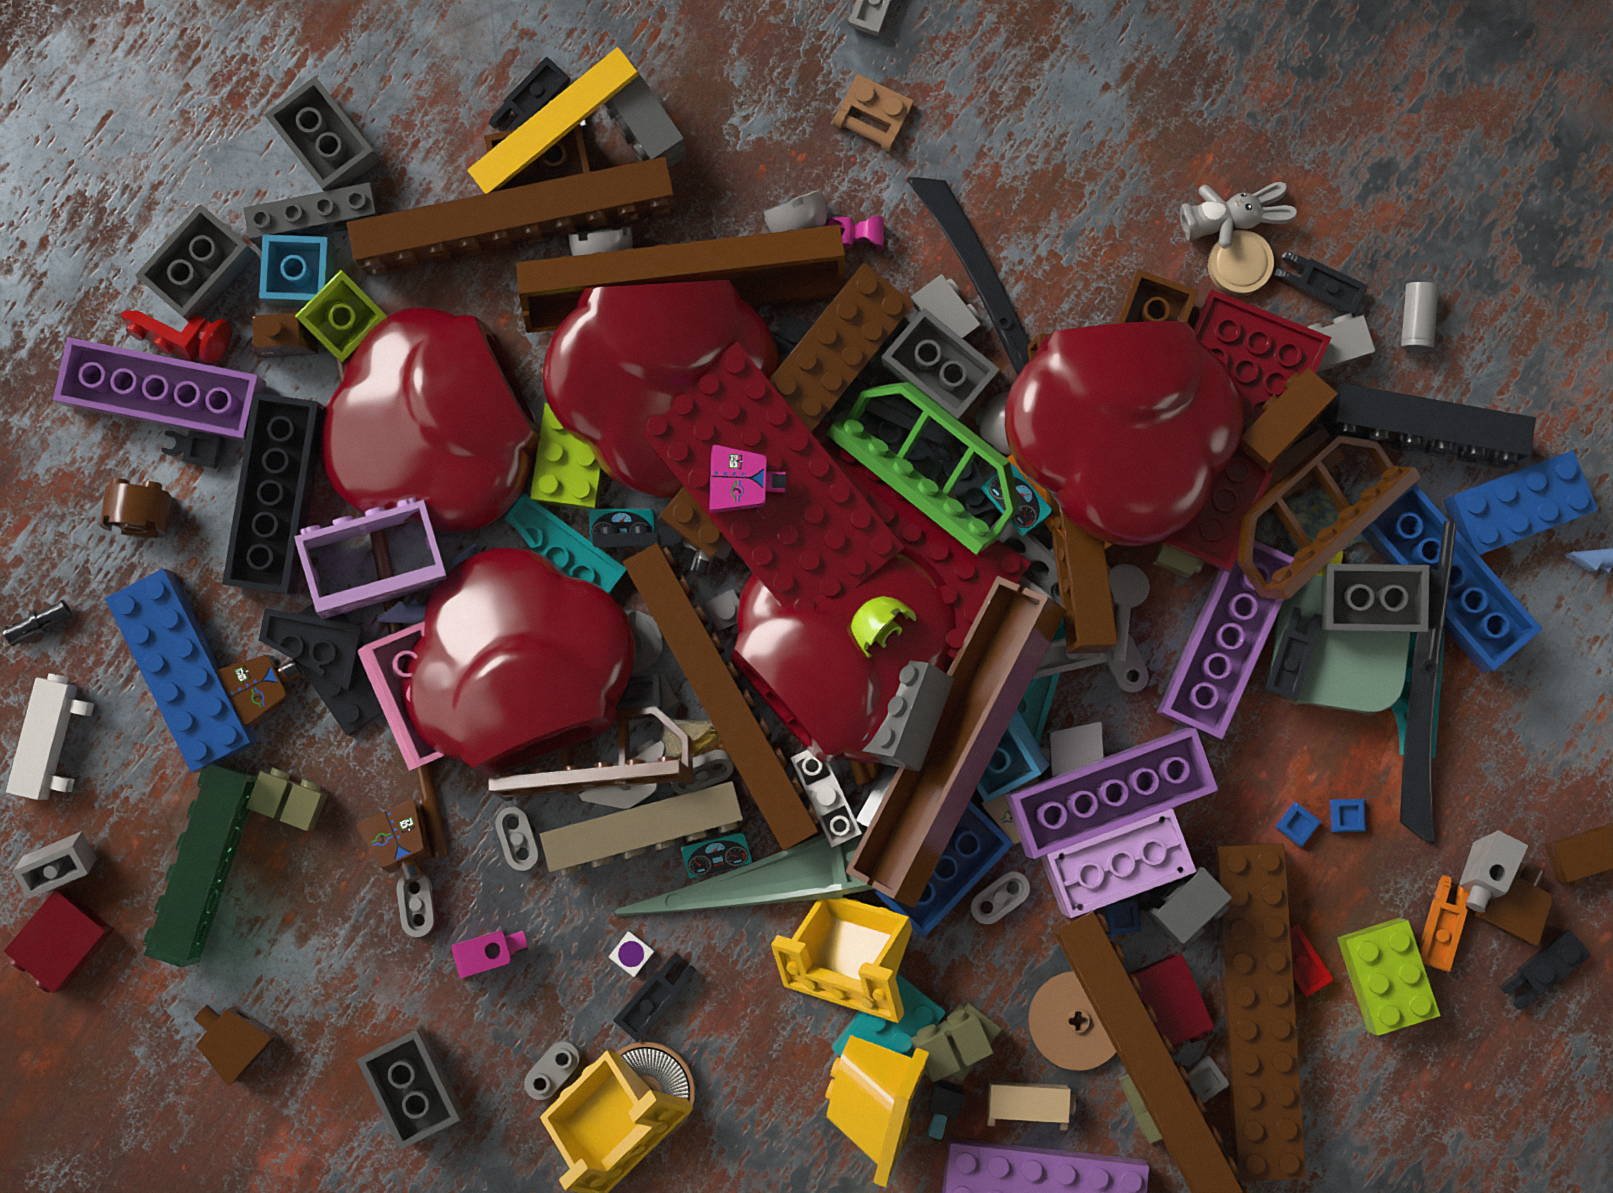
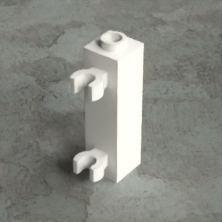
[6,673,94,800]

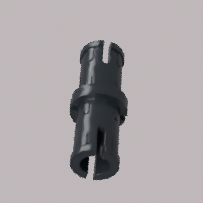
[3,600,72,646]

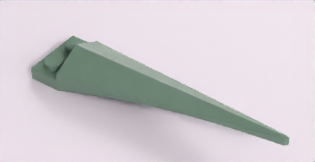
[614,825,875,917]

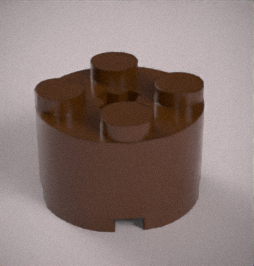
[100,478,172,538]

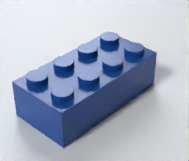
[1442,450,1598,555]

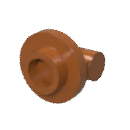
[849,761,879,785]

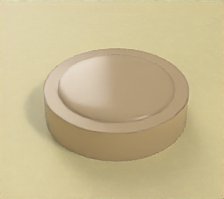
[1208,230,1274,296]

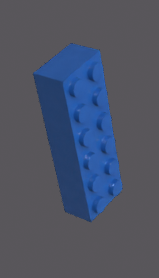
[1361,483,1543,673]
[105,568,259,773]

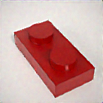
[1290,923,1334,997]

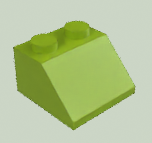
[295,270,387,362]

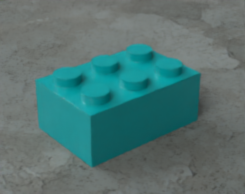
[832,972,946,1058]

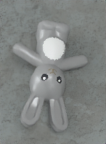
[1180,182,1297,249]

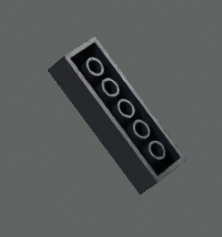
[1322,383,1536,468]
[222,392,324,597]

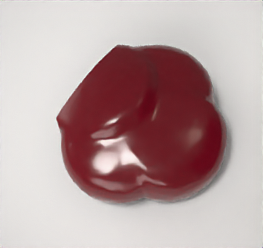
[542,280,781,499]
[318,307,541,533]
[1004,321,1244,546]
[732,547,956,763]
[401,548,635,777]

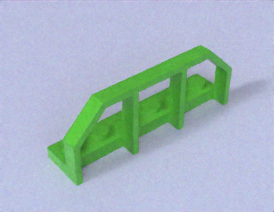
[826,382,1020,555]

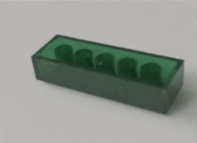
[143,764,259,968]

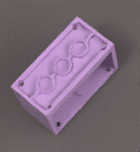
[294,498,447,619]
[1040,808,1196,918]

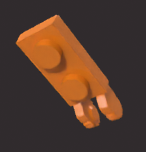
[1418,875,1470,972]

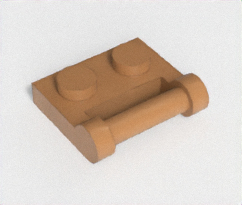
[832,74,914,152]

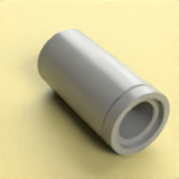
[1401,282,1439,352]

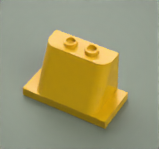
[771,897,912,1023]
[825,1035,929,1188]
[540,1051,693,1193]

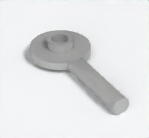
[1108,564,1150,664]

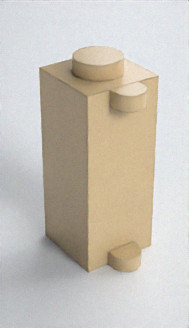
[987,1080,1076,1131]

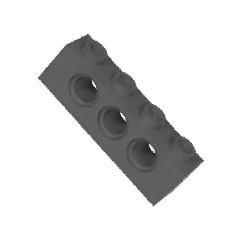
[243,182,381,248]
[990,516,1112,606]

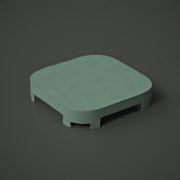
[1269,575,1410,716]

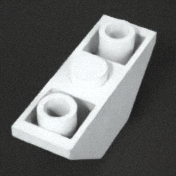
[579,739,666,809]
[791,750,862,847]

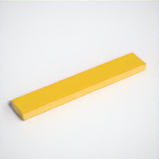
[467,47,640,194]

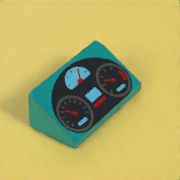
[981,464,1053,537]
[589,509,655,543]
[681,831,752,879]

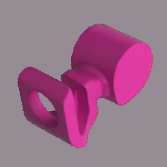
[826,215,884,252]

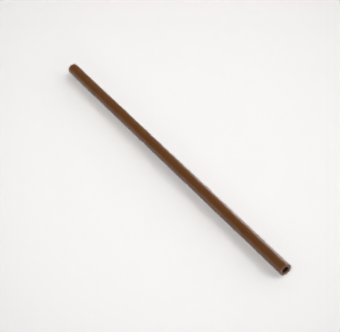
[335,357,449,858]

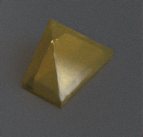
[662,719,719,762]

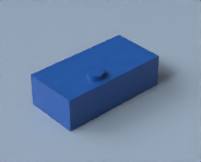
[873,801,1014,938]

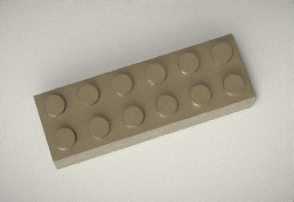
[540,781,744,876]

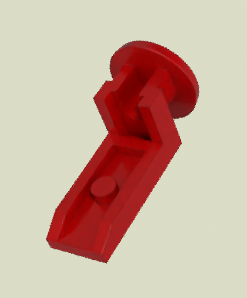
[120,310,232,364]

